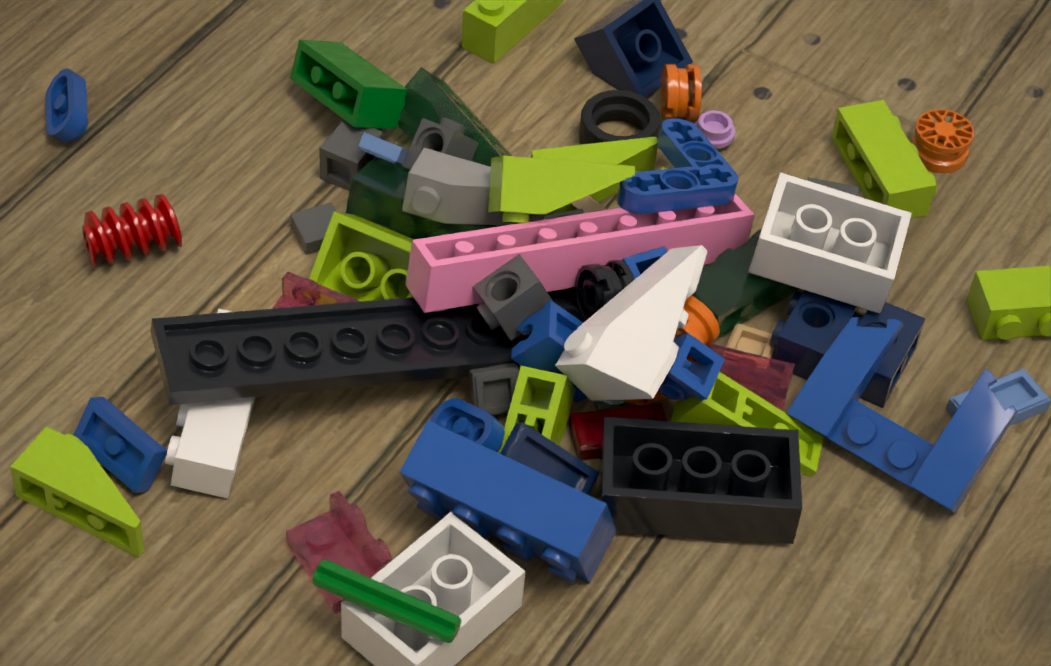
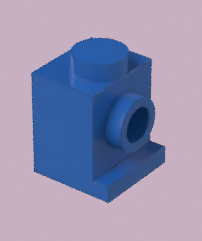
[658,333,725,401]

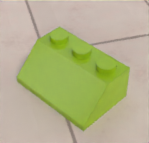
[303,211,415,305]

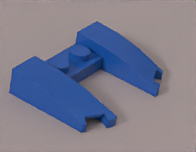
[787,317,1017,515]

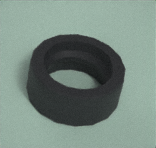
[579,90,660,145]

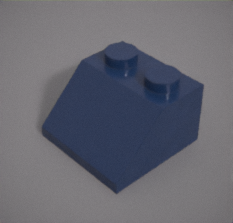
[574,0,693,98]

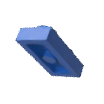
[73,397,167,493]

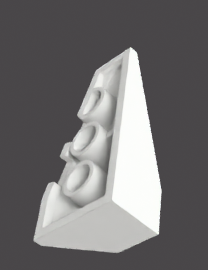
[555,245,708,401]

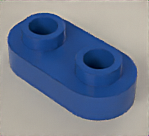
[45,68,89,143]
[430,398,505,452]

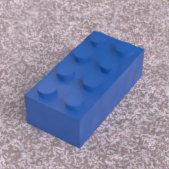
[399,420,617,583]

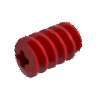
[82,194,182,268]

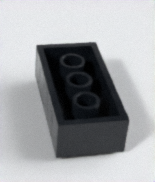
[598,417,802,544]

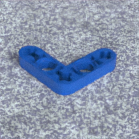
[616,118,739,214]

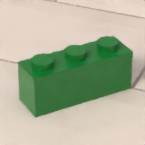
[290,39,407,129]

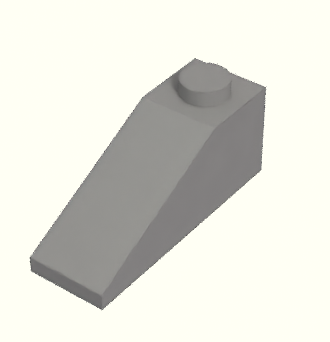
[402,148,546,225]

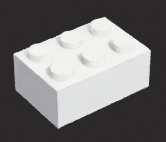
[749,172,912,313]
[341,512,525,666]

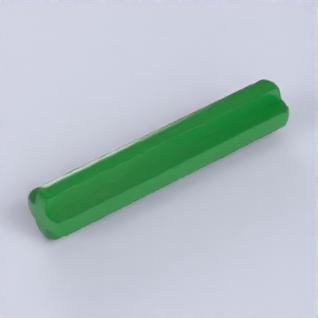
[312,560,461,643]

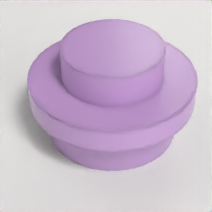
[695,110,735,149]

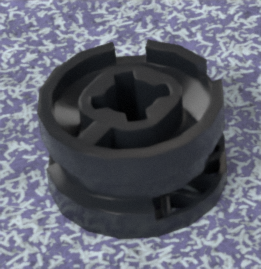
[575,260,635,321]

